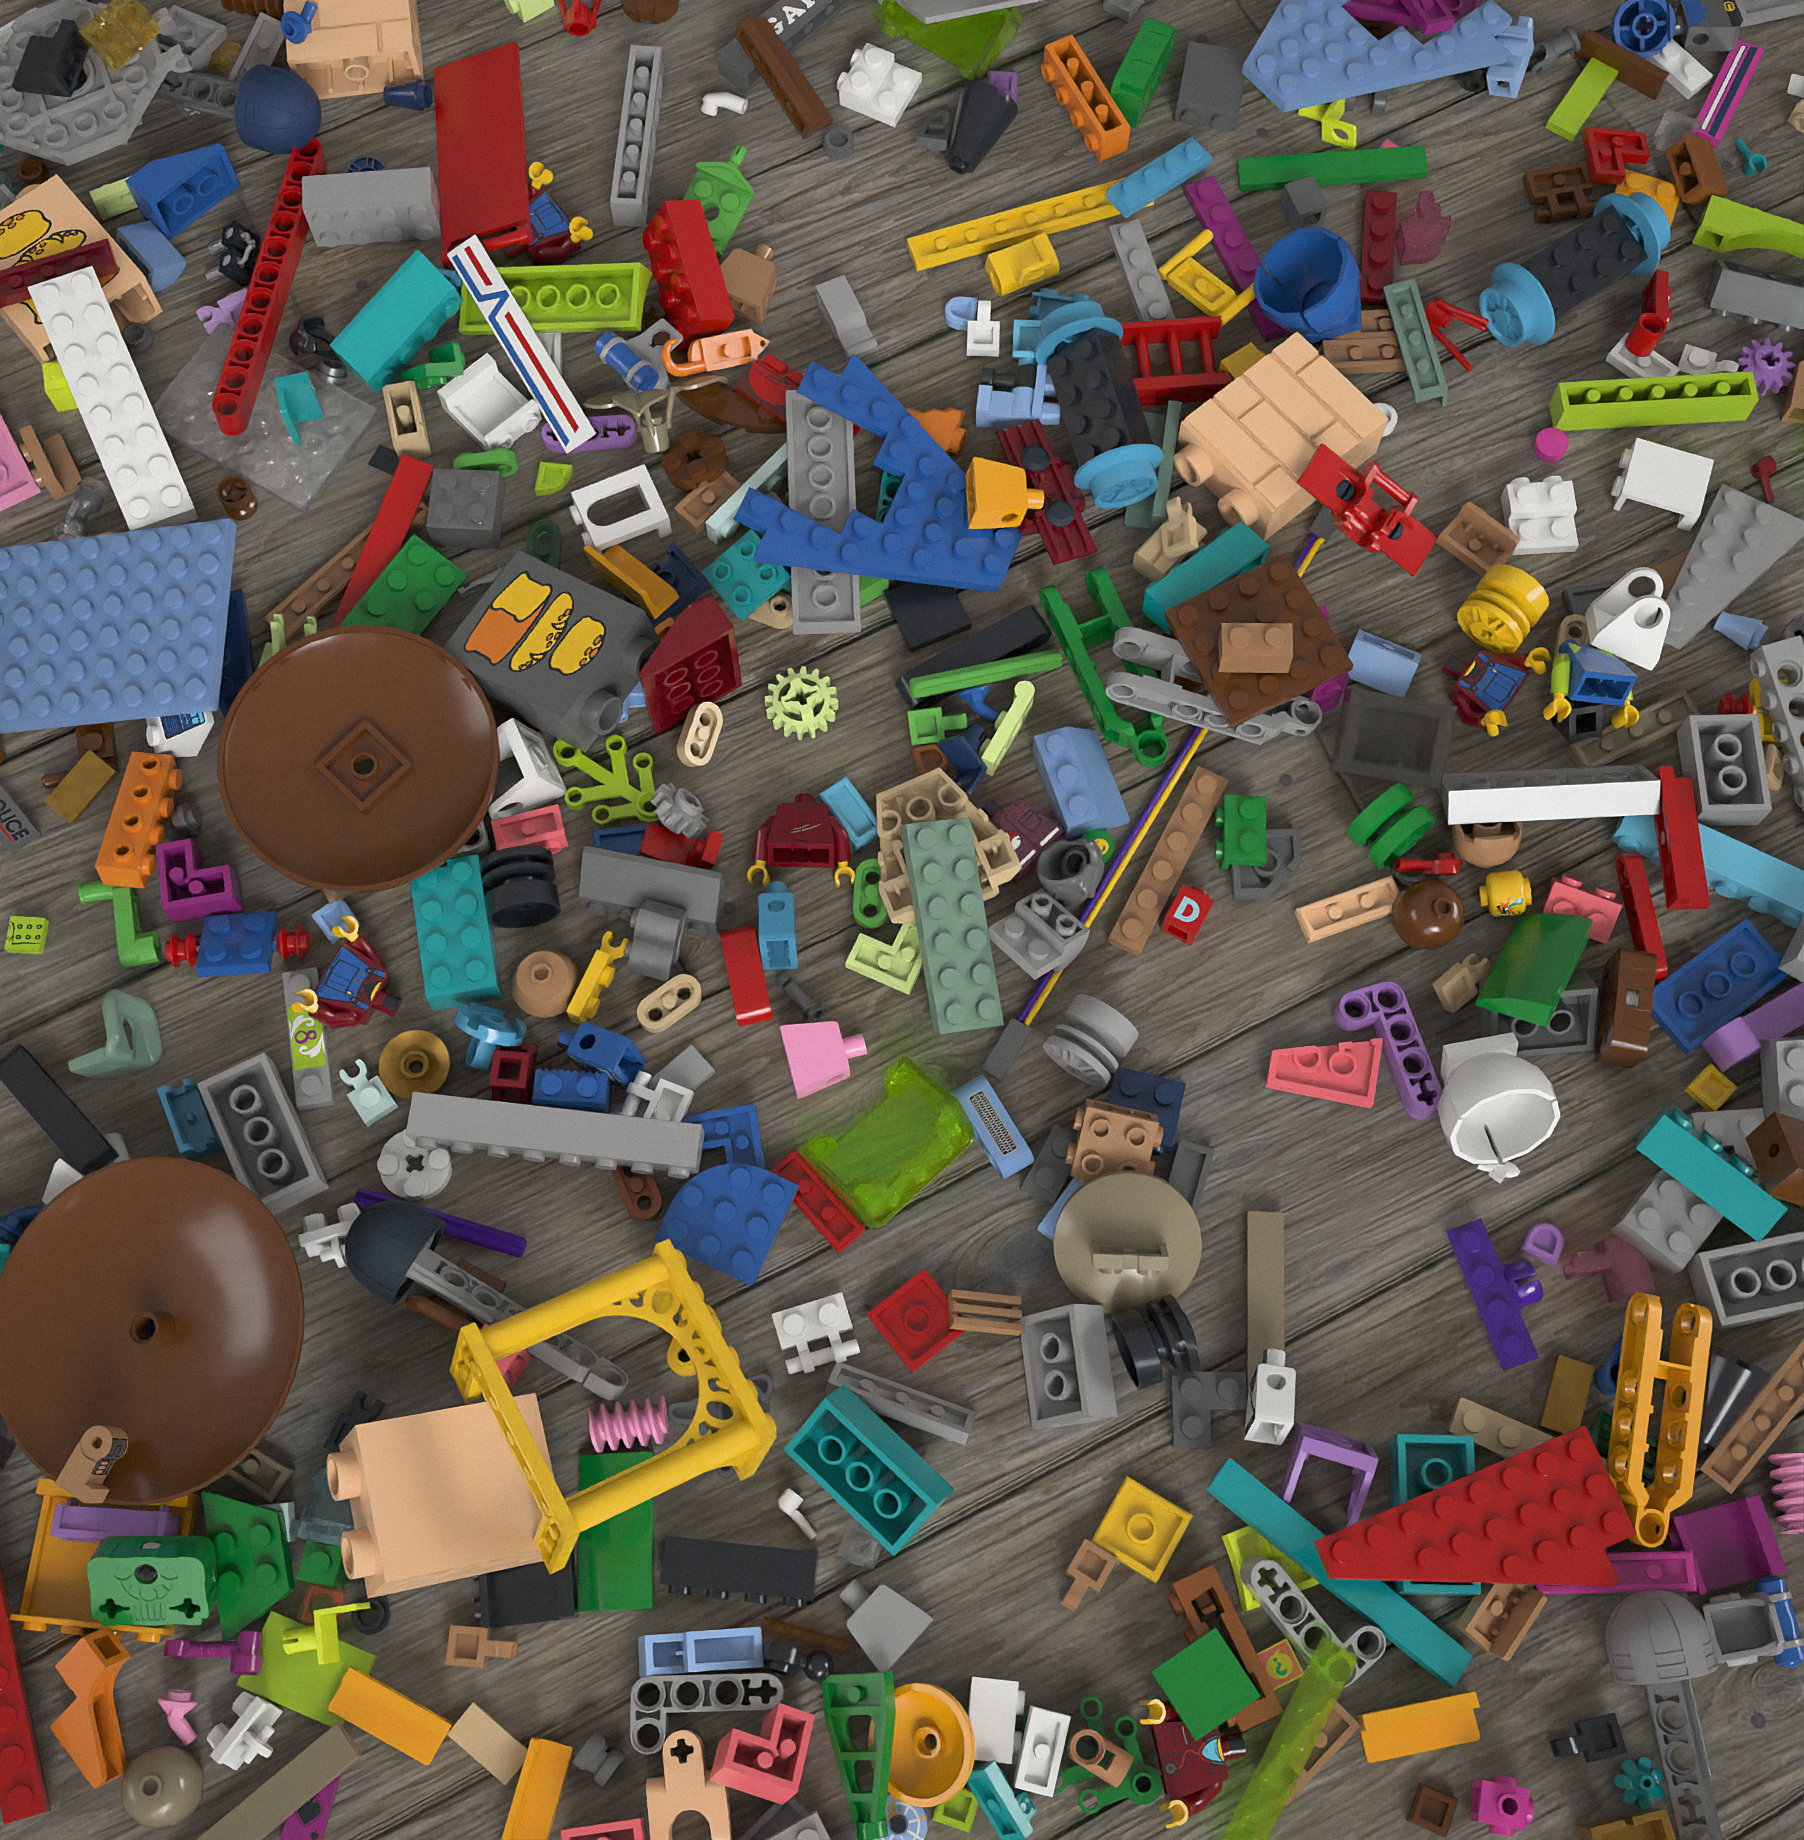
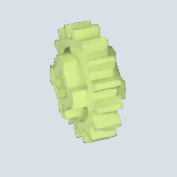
[765,666,838,740]

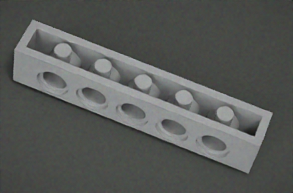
[610,45,665,227]
[1750,635,1804,812]

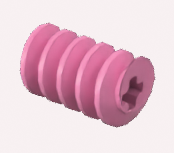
[588,1395,669,1453]
[1768,1453,1804,1534]

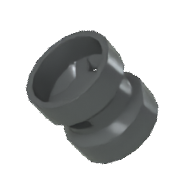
[573,1731,628,1788]

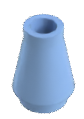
[1714,611,1769,651]

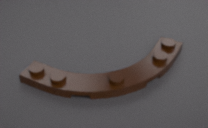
[643,299,787,434]

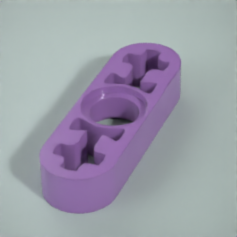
[541,415,637,453]

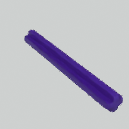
[353,1188,527,1258]

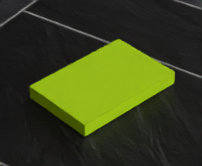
[236,1611,377,1728]

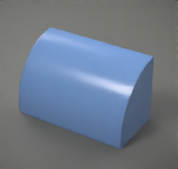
[115,220,187,293]

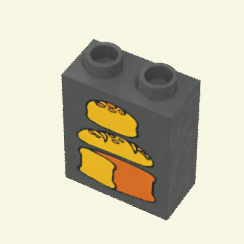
[443,550,661,753]

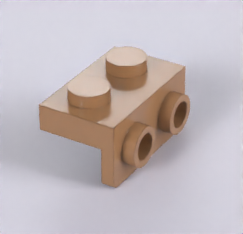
[18,424,85,501]
[1436,501,1520,577]
[1455,1583,1548,1661]

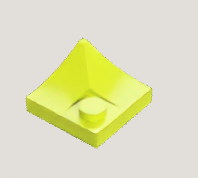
[1222,1525,1319,1612]

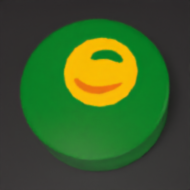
[1081,829,1114,863]

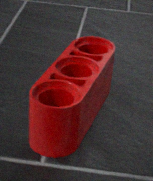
[719,924,773,1027]

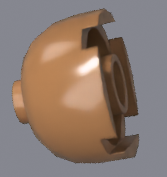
[1451,821,1523,869]

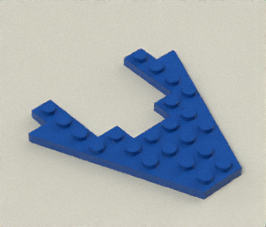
[734,354,1022,593]

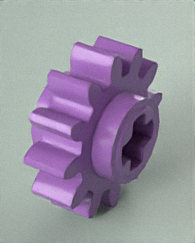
[1736,338,1796,395]

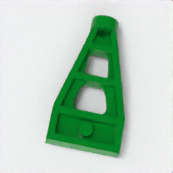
[822,1671,896,1840]

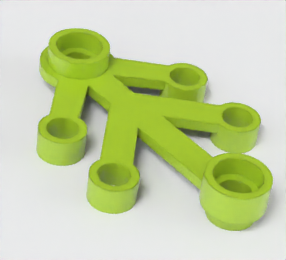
[553,735,660,828]

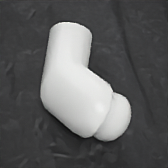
[701,92,748,116]

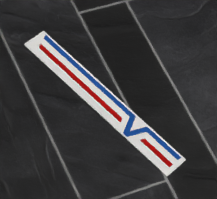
[447,234,596,453]

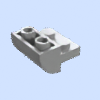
[988,888,1090,980]

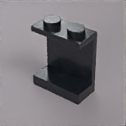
[473,1547,579,1628]

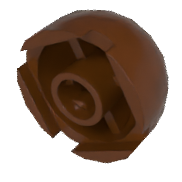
[1392,879,1465,950]

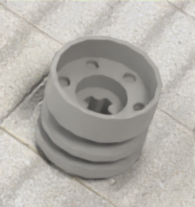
[1043,994,1139,1088]

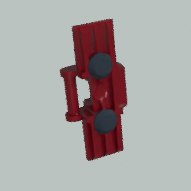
[996,419,1097,566]

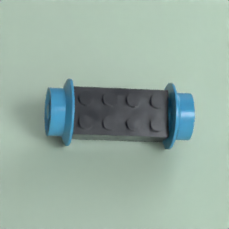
[1479,192,1671,347]
[1034,301,1164,509]

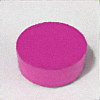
[1533,428,1569,462]

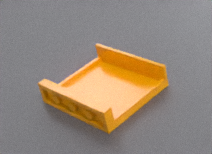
[10,1478,199,1643]

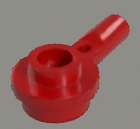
[1394,853,1463,876]

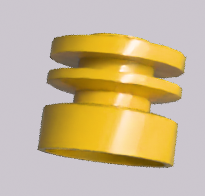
[1457,564,1549,653]

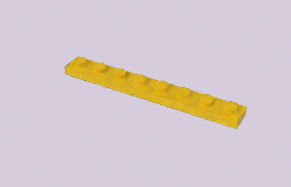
[907,177,1154,272]

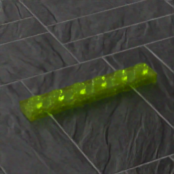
[1220,1636,1358,1840]

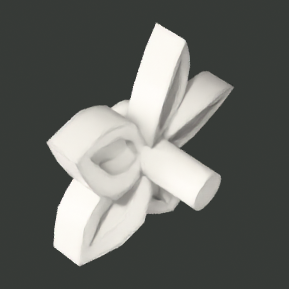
[1477,1154,1520,1183]

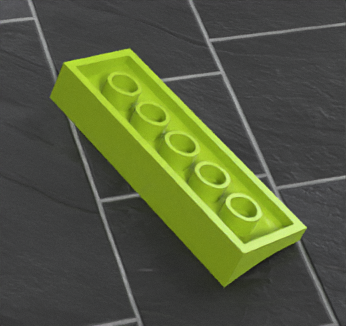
[459,262,652,335]

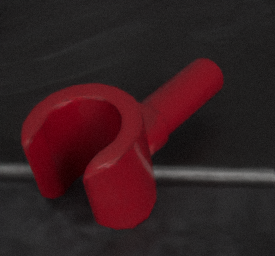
[1751,455,1777,504]

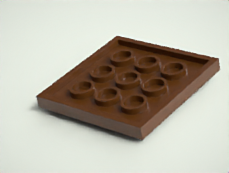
[1164,554,1354,729]

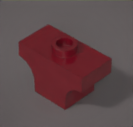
[489,1042,538,1105]

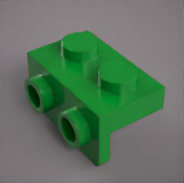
[401,342,465,390]
[1214,795,1266,871]

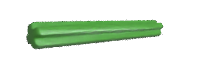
[908,649,1063,698]

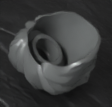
[1036,838,1104,906]

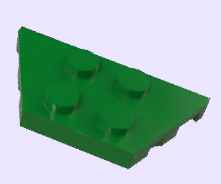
[201,1491,296,1641]

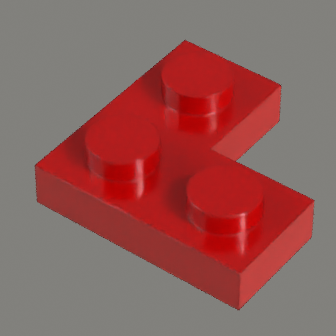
[1582,127,1650,185]

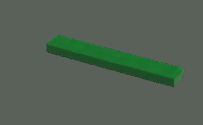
[1237,145,1428,191]

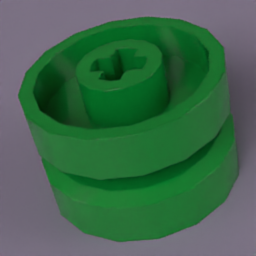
[1346,782,1436,870]

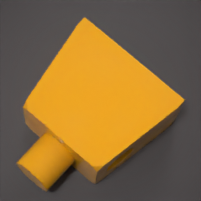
[965,457,1044,529]

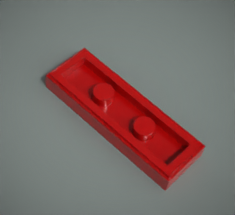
[769,1148,866,1255]

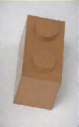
[1218,623,1293,673]

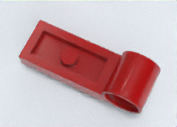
[1625,269,1672,357]

